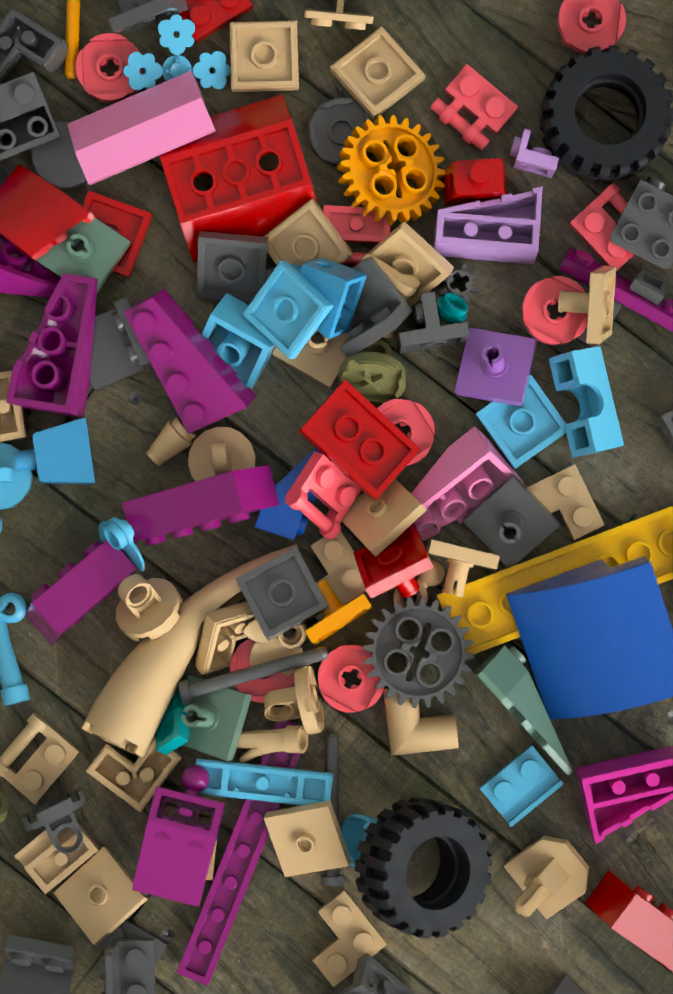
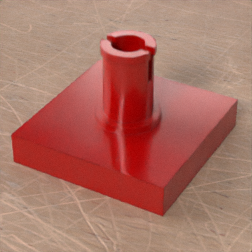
[353,523,433,599]

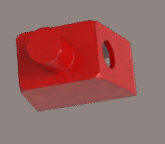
[442,158,508,206]

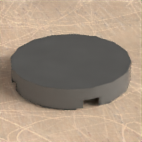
[308,98,374,166]
[32,121,87,189]

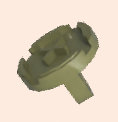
[338,339,406,404]

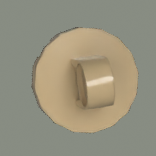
[116,574,183,641]
[264,666,324,735]

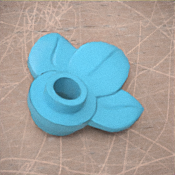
[99,517,145,571]

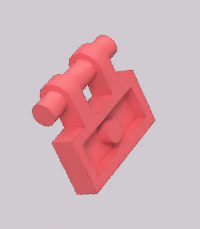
[430,64,518,151]

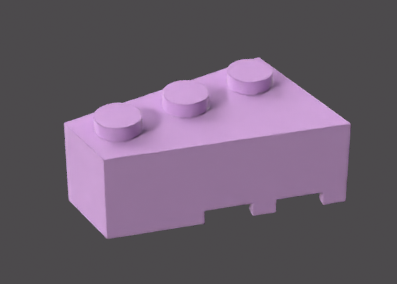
[434,186,543,264]

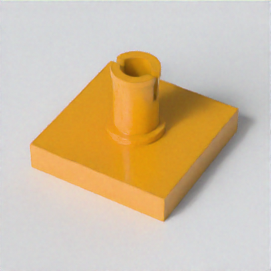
[305,579,373,645]

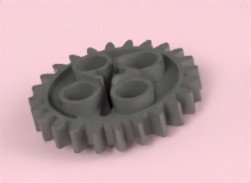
[362,596,474,708]

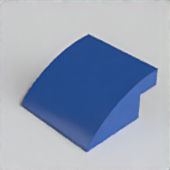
[506,556,673,719]

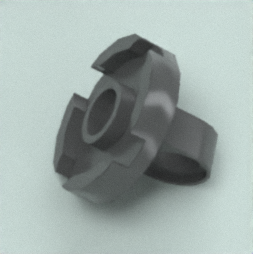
[19,788,88,854]

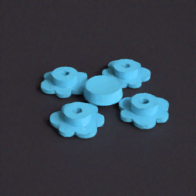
[123,14,231,90]

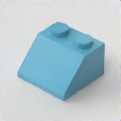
[202,293,276,390]

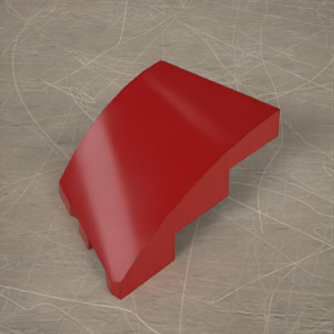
[0,165,95,260]

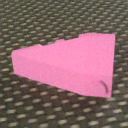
[411,426,525,541]

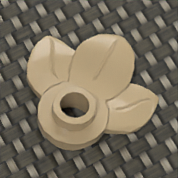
[243,619,307,676]

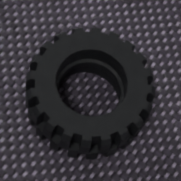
[539,45,673,184]
[355,798,492,939]

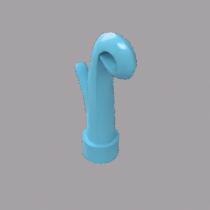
[0,593,31,706]

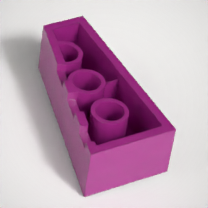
[124,289,257,434]

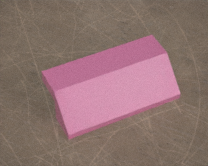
[67,70,216,185]

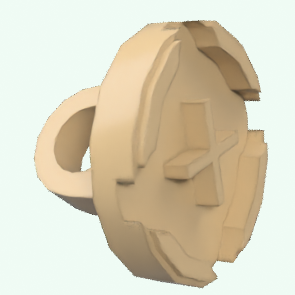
[188,427,256,481]

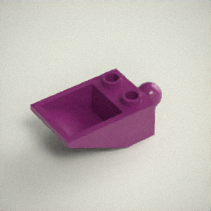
[132,765,225,907]

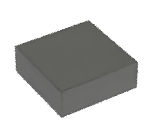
[629,268,669,305]

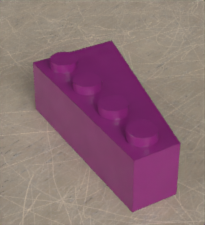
[122,465,279,546]

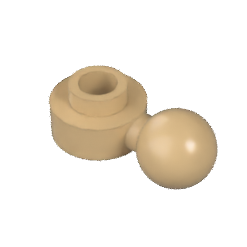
[393,559,445,608]

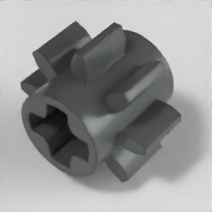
[439,263,479,305]

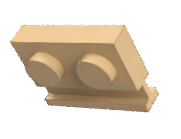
[14,822,100,894]

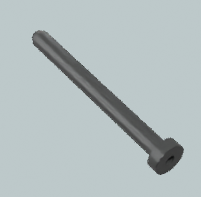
[178,647,328,705]
[320,733,344,886]

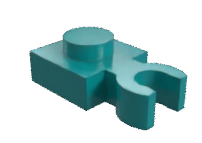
[156,690,190,755]

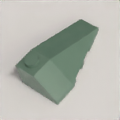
[472,644,573,776]

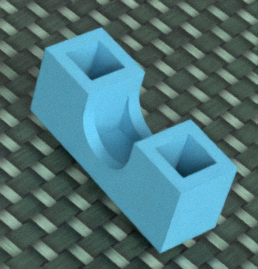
[549,346,624,458]

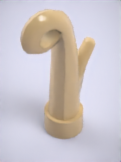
[237,725,308,763]

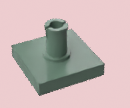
[36,218,131,293]
[181,675,252,761]

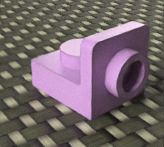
[510,128,559,178]

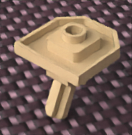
[503,836,589,920]

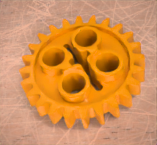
[337,115,445,225]

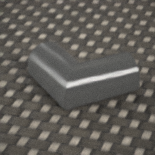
[0,7,68,84]

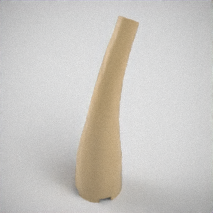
[81,544,300,758]

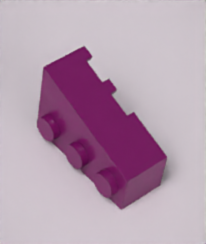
[25,540,137,646]

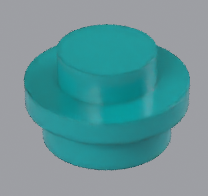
[436,293,468,324]

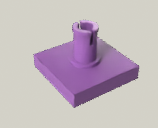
[455,327,537,407]

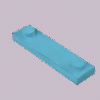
[196,758,333,805]

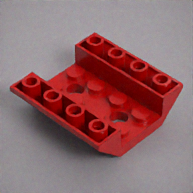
[160,94,317,263]

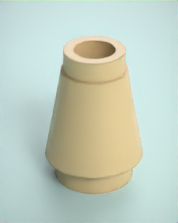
[146,416,196,466]

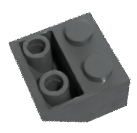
[0,72,61,161]

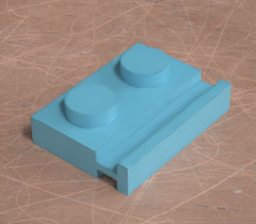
[479,745,563,827]

